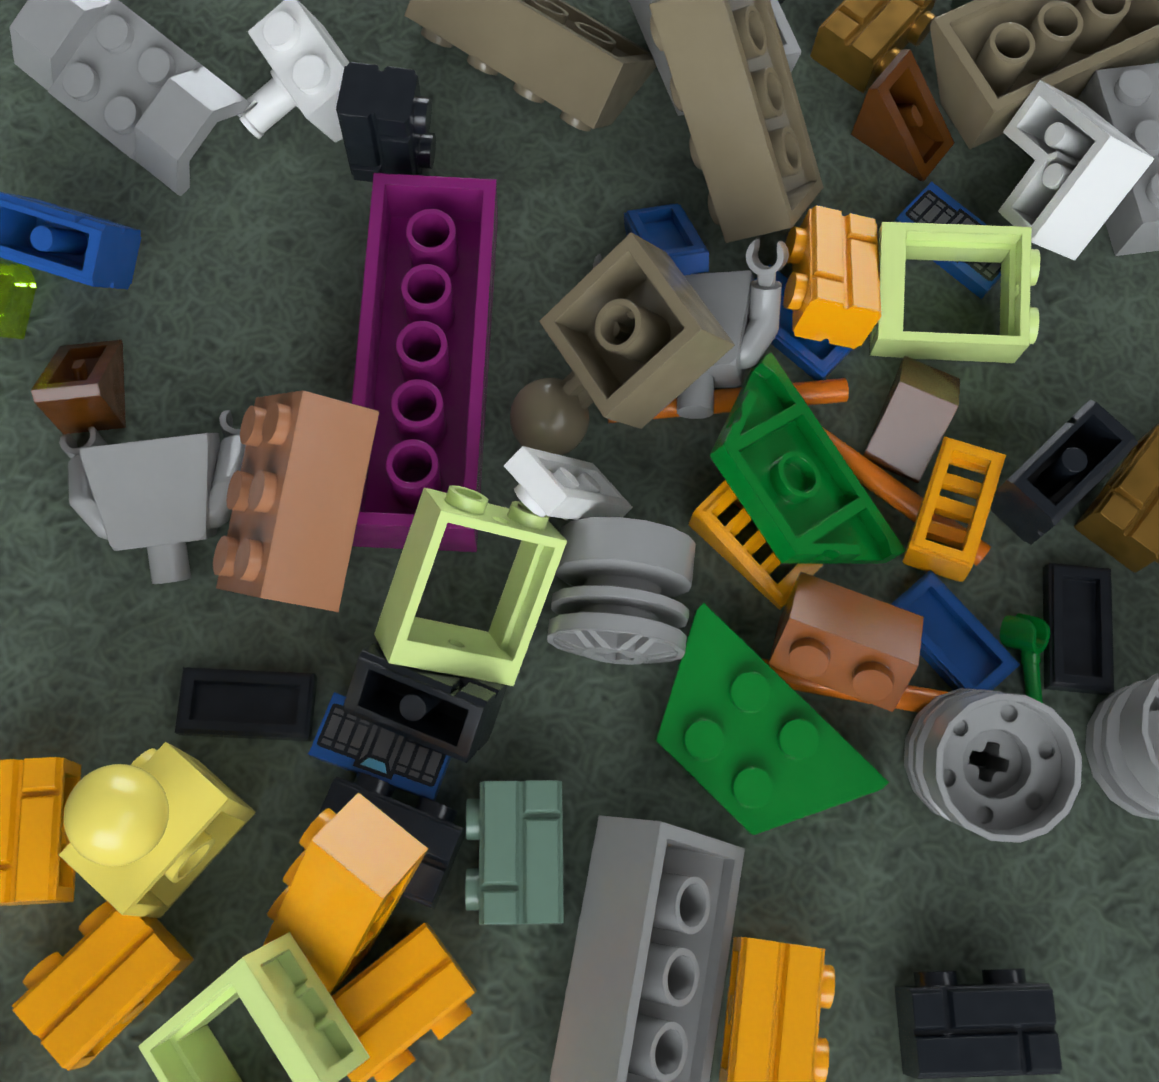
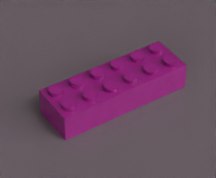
[352,173,498,552]

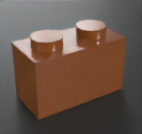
[768,572,924,712]

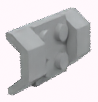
[10,0,251,196]

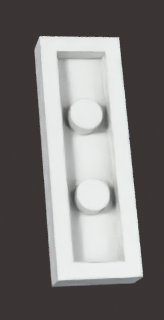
[504,446,633,520]

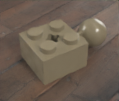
[510,232,735,455]

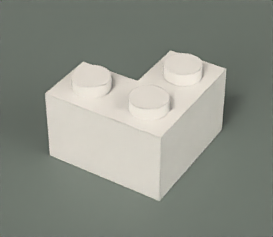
[998,80,1155,261]

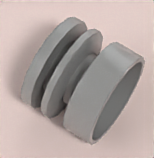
[547,517,696,665]
[1085,673,1159,821]
[904,688,1082,843]

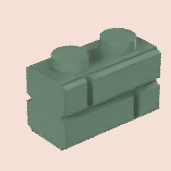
[465,780,564,925]

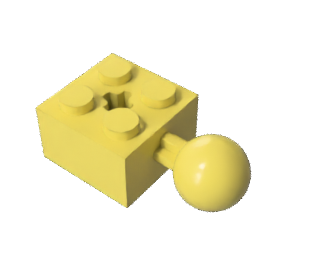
[59,742,256,918]

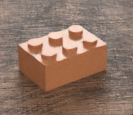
[213,390,379,612]

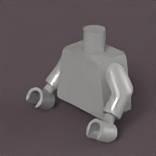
[593,239,789,419]
[59,410,246,584]

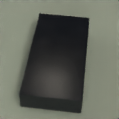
[1043,563,1114,695]
[175,667,317,741]

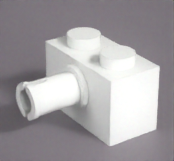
[238,0,349,143]

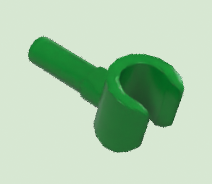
[1000,613,1051,703]

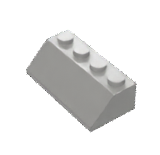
[549,815,745,1082]

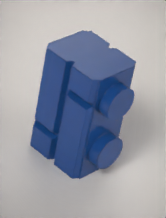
[0,192,141,289]

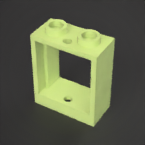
[870,222,1040,363]
[374,485,567,686]
[138,932,370,1082]

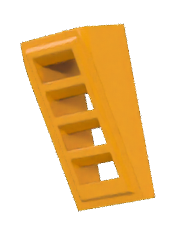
[902,436,1006,582]
[688,480,823,610]

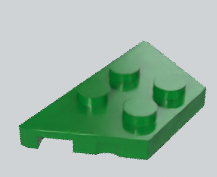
[709,352,906,564]
[655,603,889,835]

